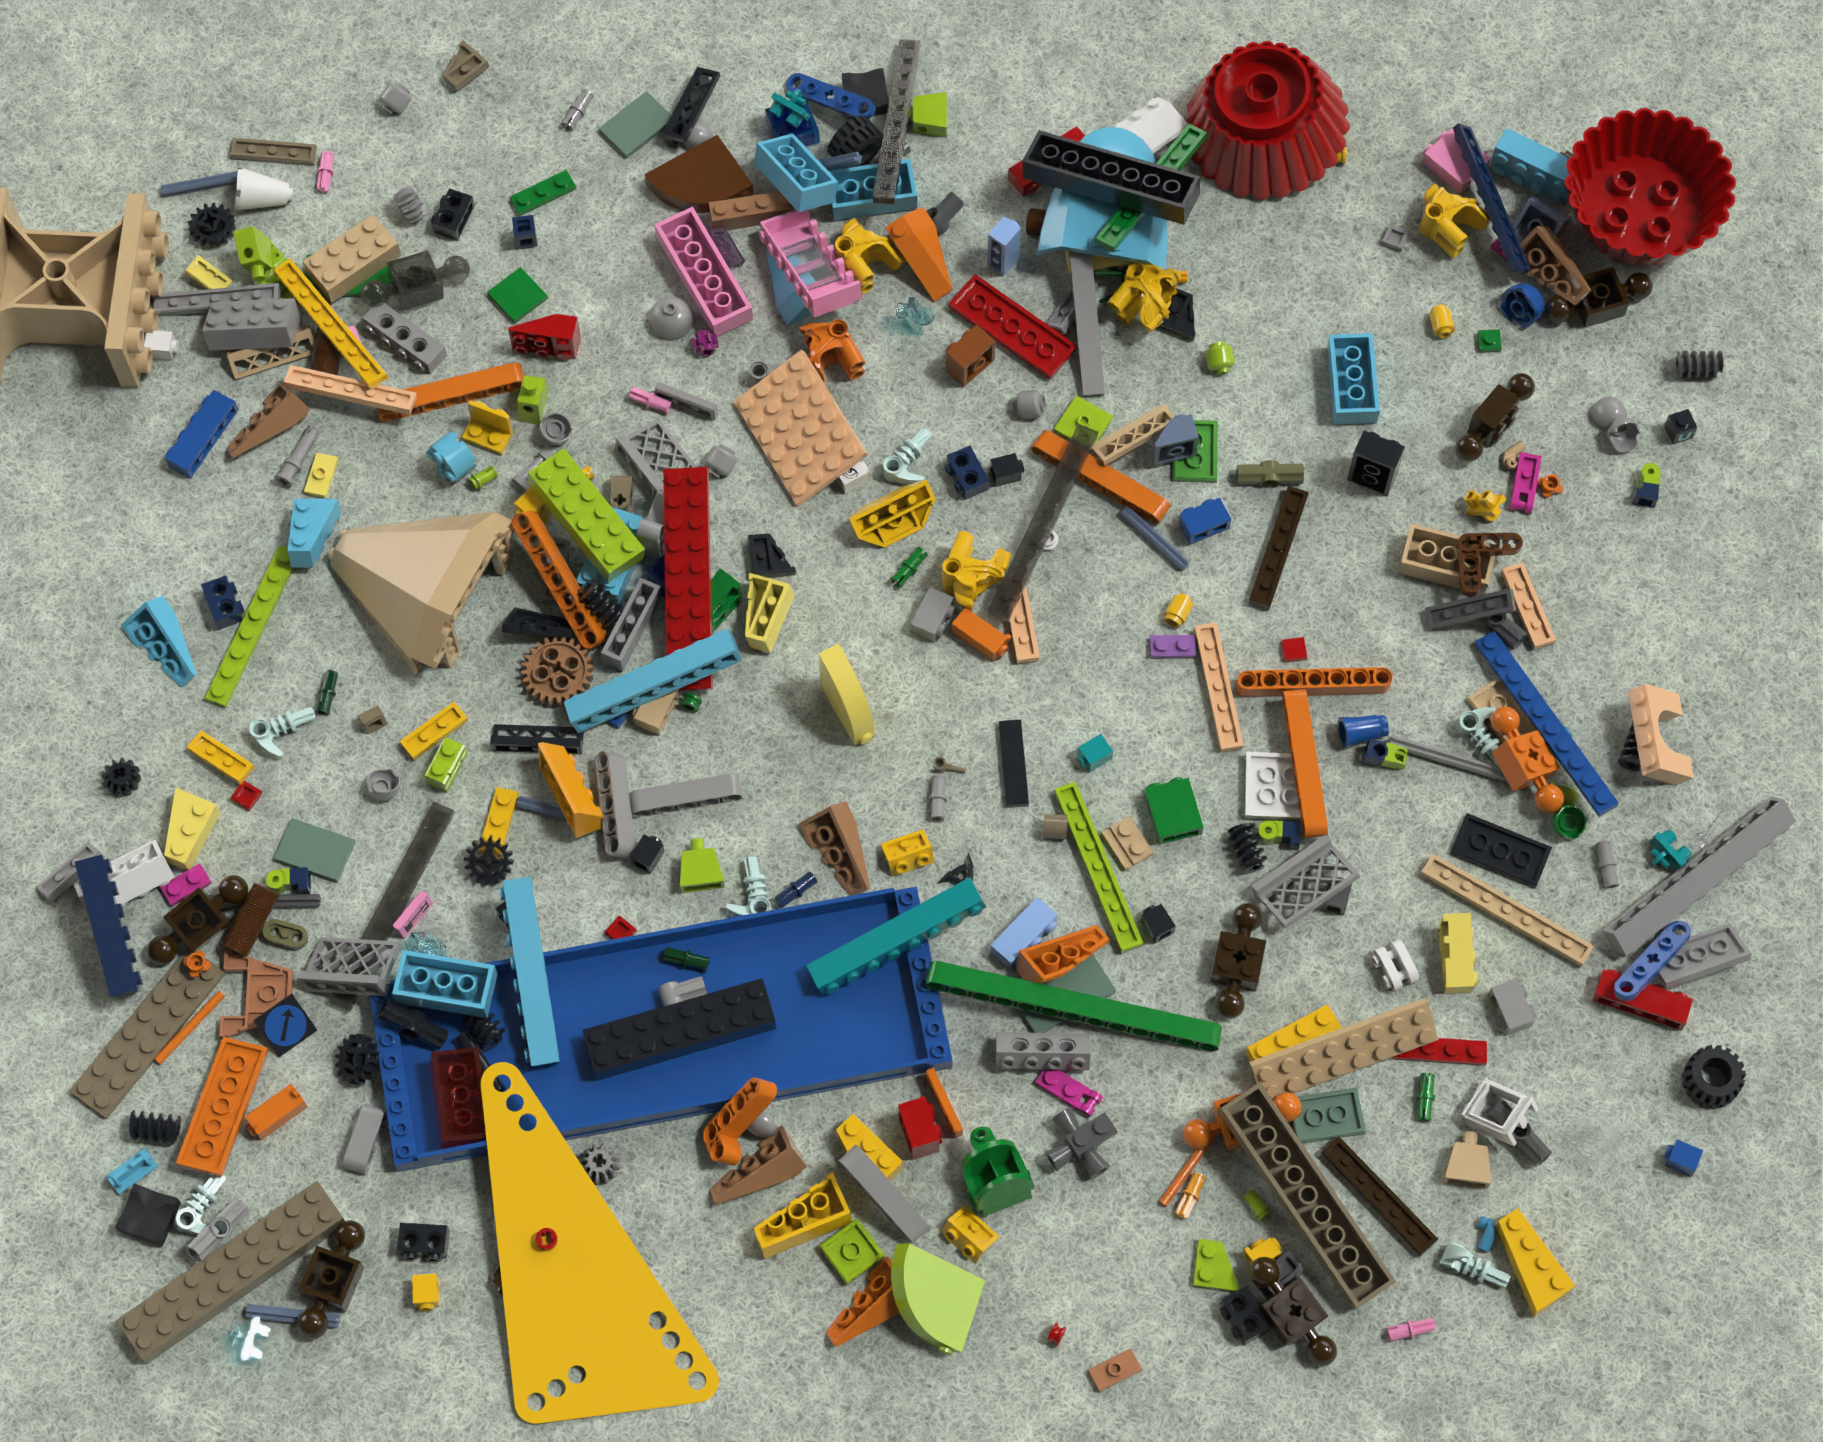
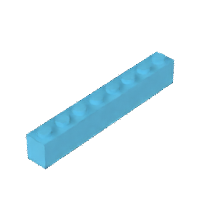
[564,629,742,733]
[499,877,560,1067]

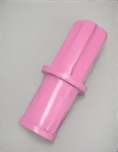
[317,151,334,193]
[629,387,672,414]
[1387,1318,1436,1342]

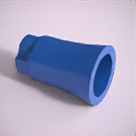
[1338,715,1389,748]

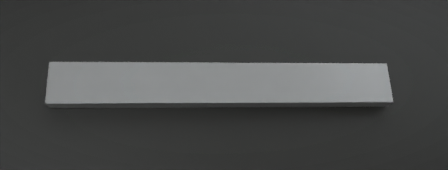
[1069,251,1105,397]

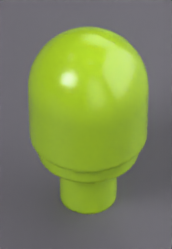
[1551,781,1579,805]

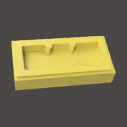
[185,255,233,289]
[304,453,338,499]

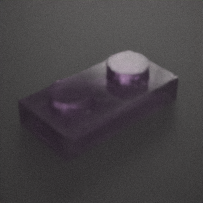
[708,228,745,268]

